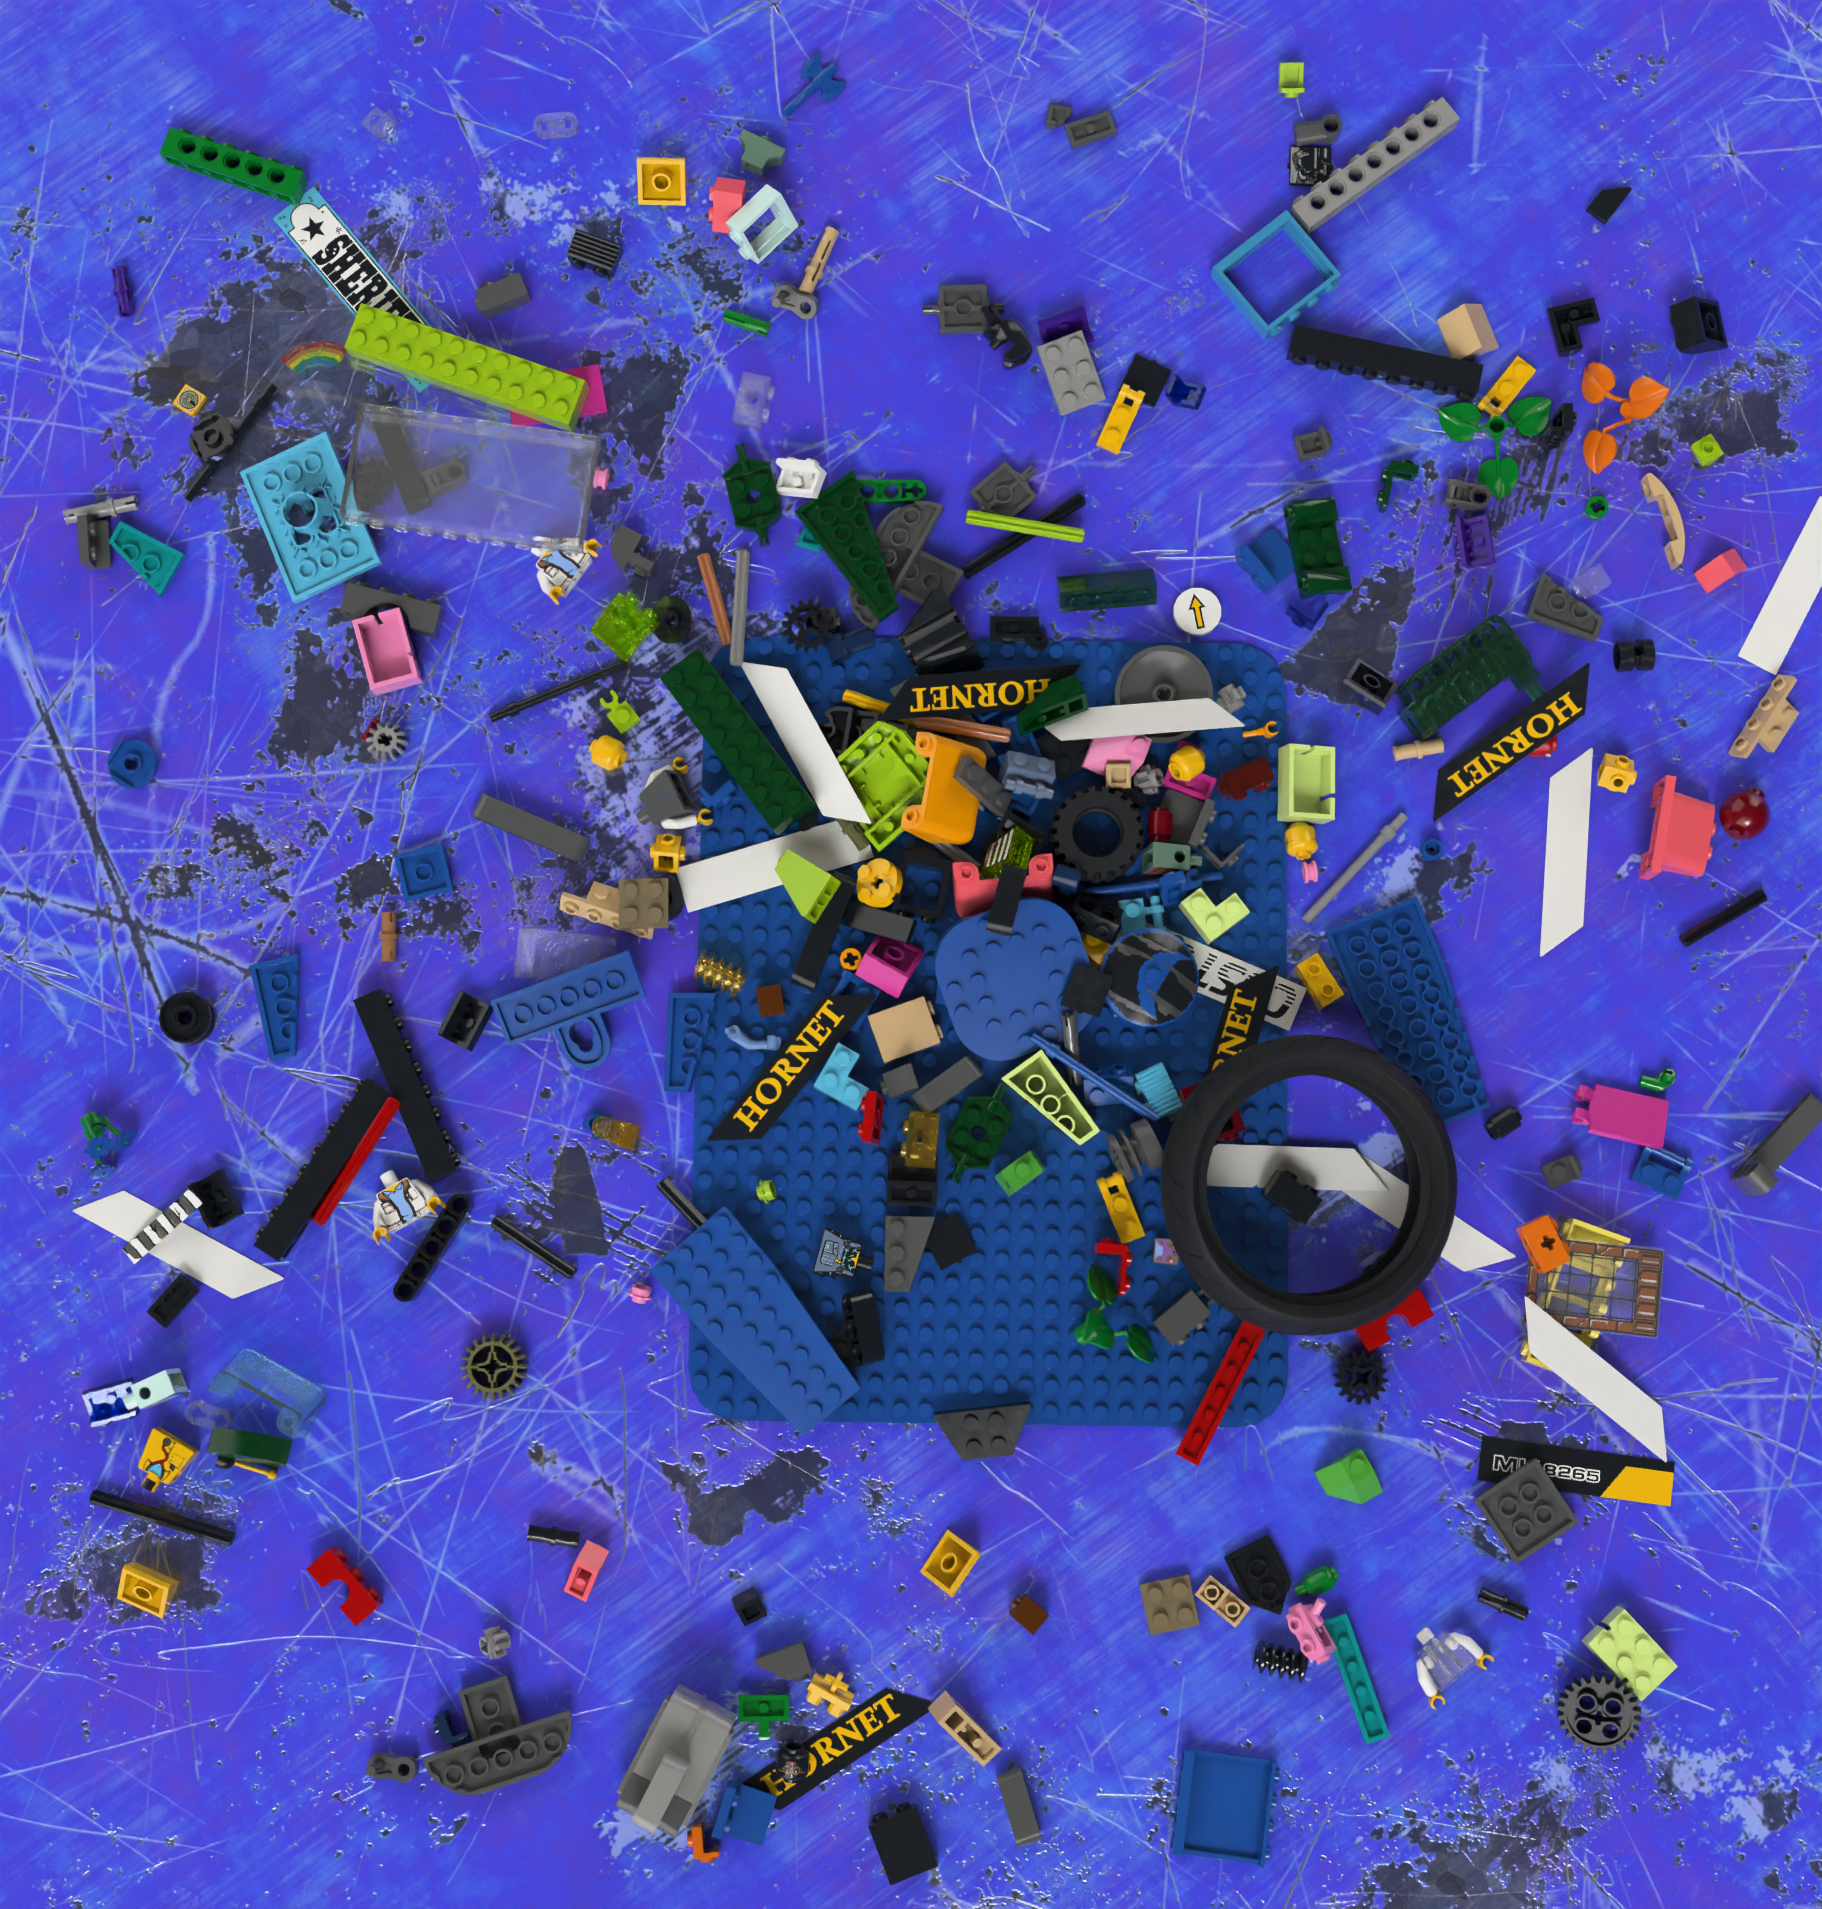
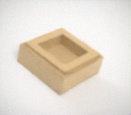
[1106,763,1131,789]

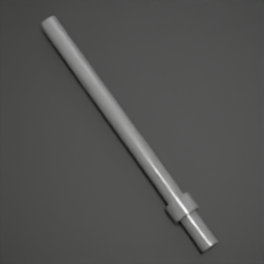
[1302,812,1408,924]

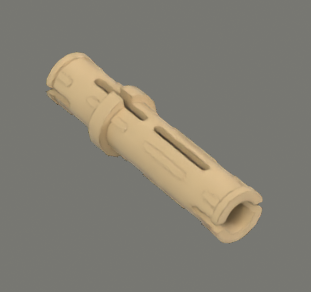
[798,227,840,295]

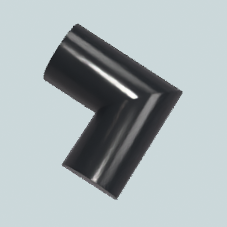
[1546,298,1600,357]

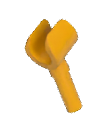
[1242,721,1278,738]

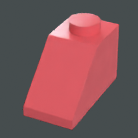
[563,1540,610,1602]

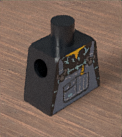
[813,1227,874,1278]

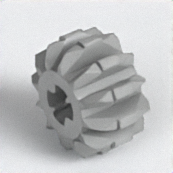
[366,721,408,763]

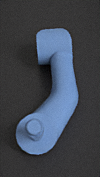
[725,1025,781,1051]

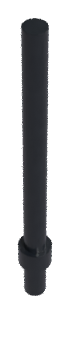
[183,383,278,503]
[488,659,627,723]

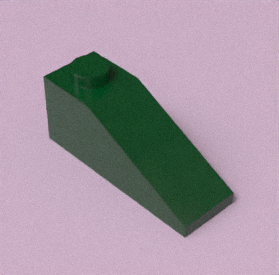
[1016,674,1088,736]

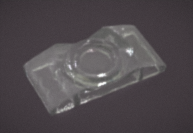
[513,928,617,980]

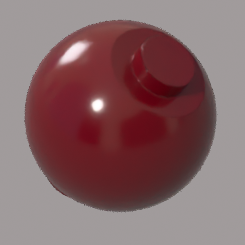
[1719,787,1770,840]

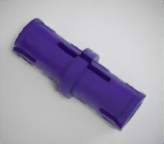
[111,266,135,317]

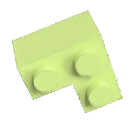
[1178,887,1250,945]

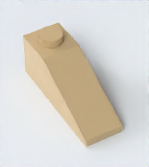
[928,1690,1001,1767]

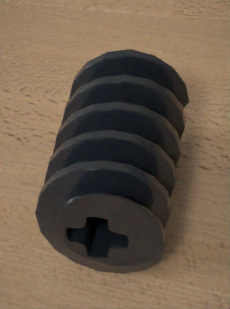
[1252,1640,1308,1684]

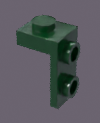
[1376,460,1420,513]

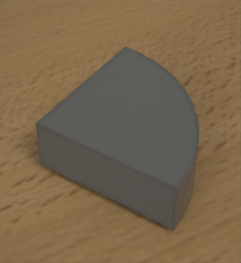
[1045,103,1073,129]

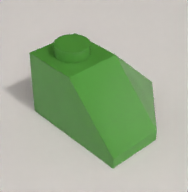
[1314,1447,1383,1504]

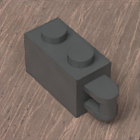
[1152,1289,1215,1346]

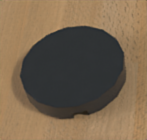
[189,414,237,462]

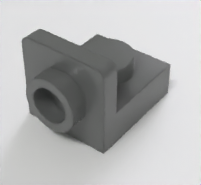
[1540,1154,1583,1190]

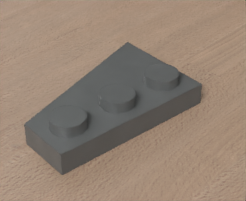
[1525,572,1604,643]

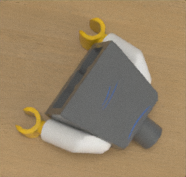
[636,757,713,829]

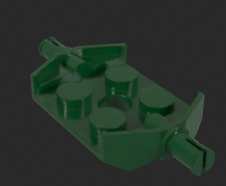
[722,443,783,547]
[944,1082,1013,1184]

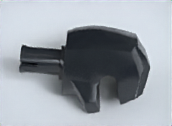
[980,302,1033,370]

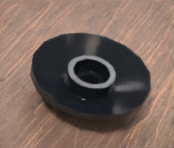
[651,595,692,644]

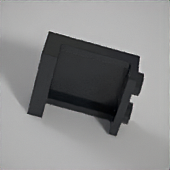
[868,1802,938,1886]

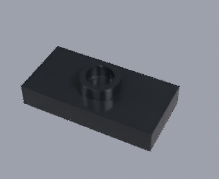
[146,1274,201,1328]

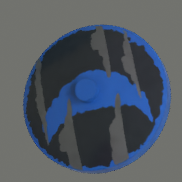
[1100,928,1199,1028]

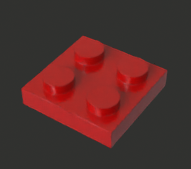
[858,1091,885,1145]

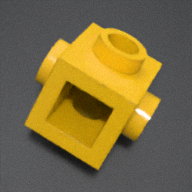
[1597,753,1637,793]
[650,834,686,873]

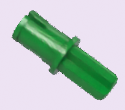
[722,309,771,337]

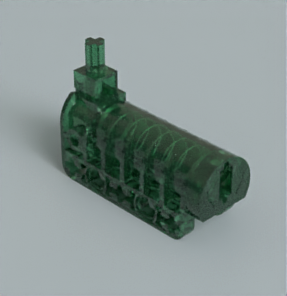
[1397,615,1546,741]

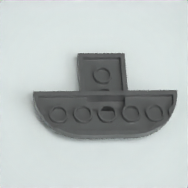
[849,501,964,633]
[422,1674,572,1795]

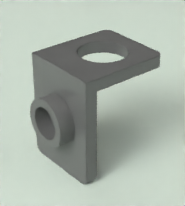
[1200,843,1245,871]

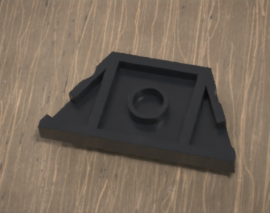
[934,1401,1031,1461]

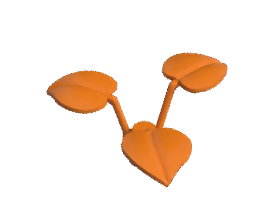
[1581,362,1670,474]

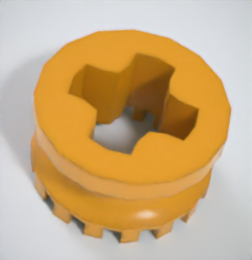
[840,948,862,971]

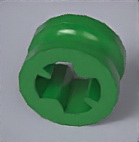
[1584,496,1609,520]

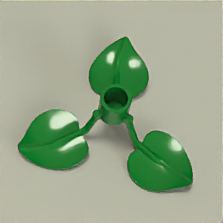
[1438,397,1552,499]
[1074,1264,1154,1364]

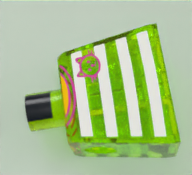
[979,826,1034,879]

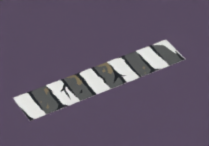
[123,1188,202,1264]

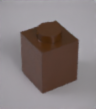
[1009,1593,1049,1635]

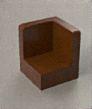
[756,984,786,1017]

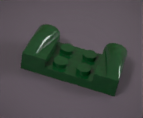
[1283,496,1352,600]

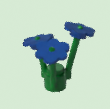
[80,1111,138,1180]

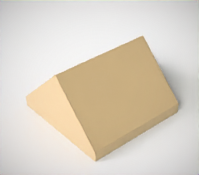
[1436,303,1499,360]

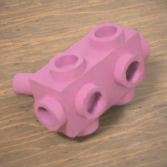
[1285,1598,1337,1665]

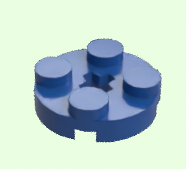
[107,740,159,790]

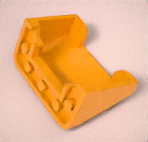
[900,732,986,845]

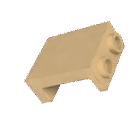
[868,996,943,1065]

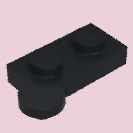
[990,616,1048,652]

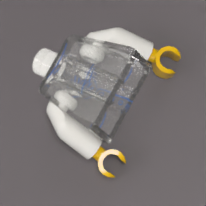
[1416,1627,1494,1709]

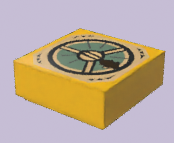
[172,384,208,418]

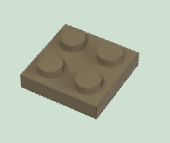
[619,878,669,929]
[1139,1574,1200,1636]

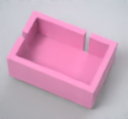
[352,607,423,696]

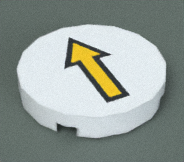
[1173,588,1221,636]

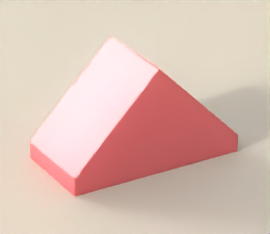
[1693,548,1748,594]

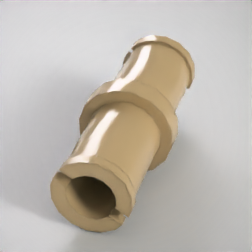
[1392,738,1444,761]

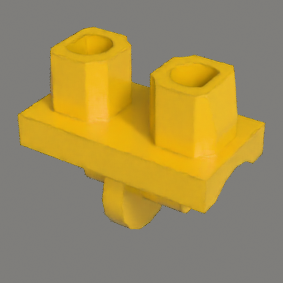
[806,1671,855,1718]

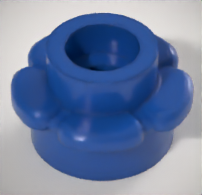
[1419,838,1443,862]

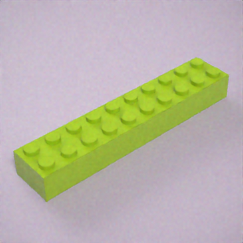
[344,303,590,433]

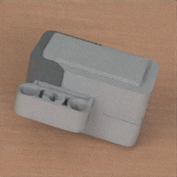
[615,1684,737,1838]

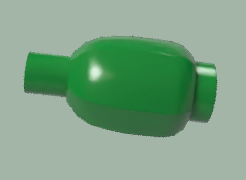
[1293,1565,1340,1597]

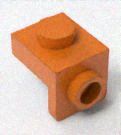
[687,1822,721,1863]

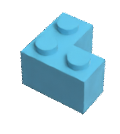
[814,1043,869,1112]

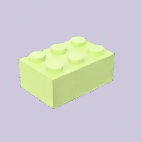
[1277,743,1335,824]
[1581,1606,1678,1702]

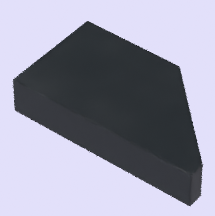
[1586,187,1632,225]

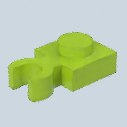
[600,690,641,736]

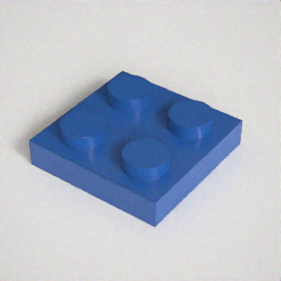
[394,843,454,903]

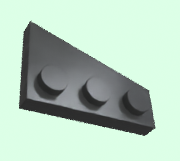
[884,1216,936,1292]

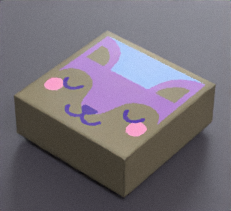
[1152,1238,1179,1265]

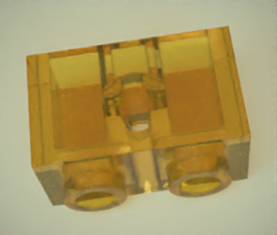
[901,1111,940,1169]

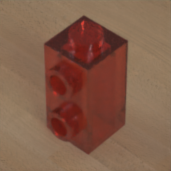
[1216,756,1275,802]

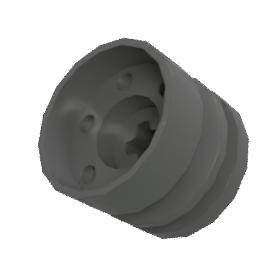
[1106,1118,1164,1183]

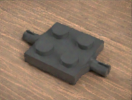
[923,284,1004,335]
[969,461,1037,517]

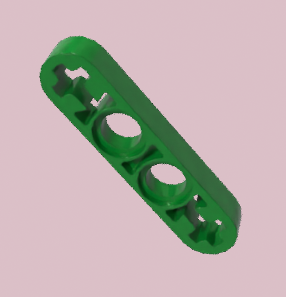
[857,480,927,504]

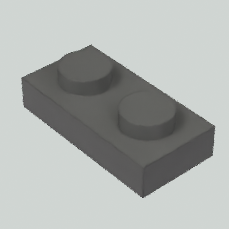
[1064,110,1117,150]

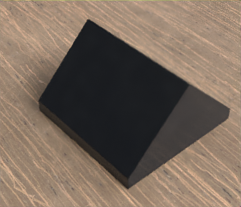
[1338,658,1399,715]

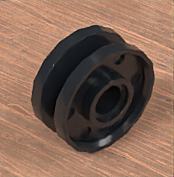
[159,992,216,1045]

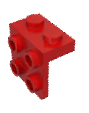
[1093,1238,1132,1296]

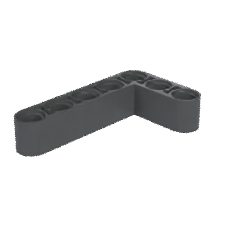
[1729,1092,1822,1197]

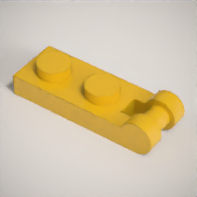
[1477,356,1536,418]
[1096,383,1146,455]
[1096,1171,1145,1244]

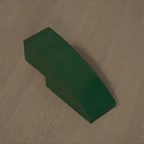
[206,1428,293,1469]

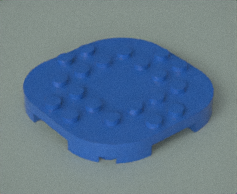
[934,896,1093,1061]

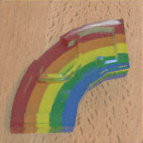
[280,340,347,376]

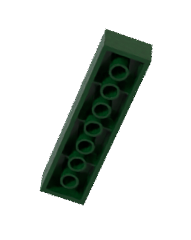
[659,648,817,835]

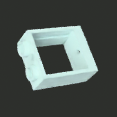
[726,184,799,264]

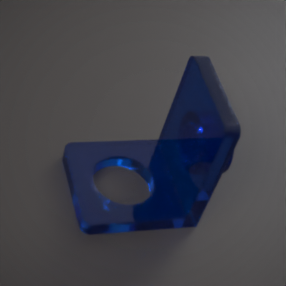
[1285,602,1330,631]

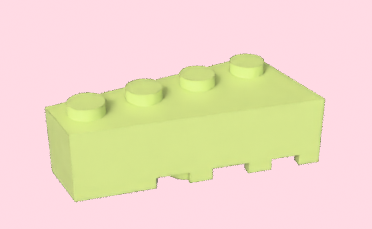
[1001,1049,1101,1145]

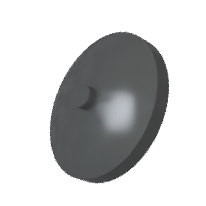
[1115,645,1213,744]

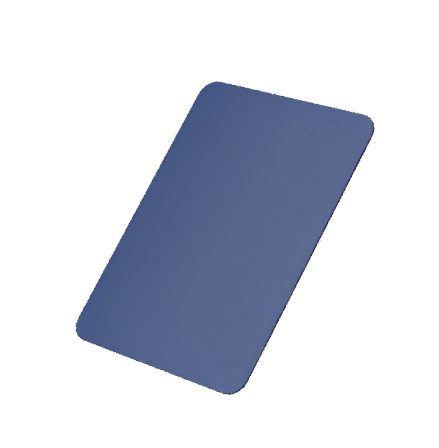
[688,637,1288,1428]

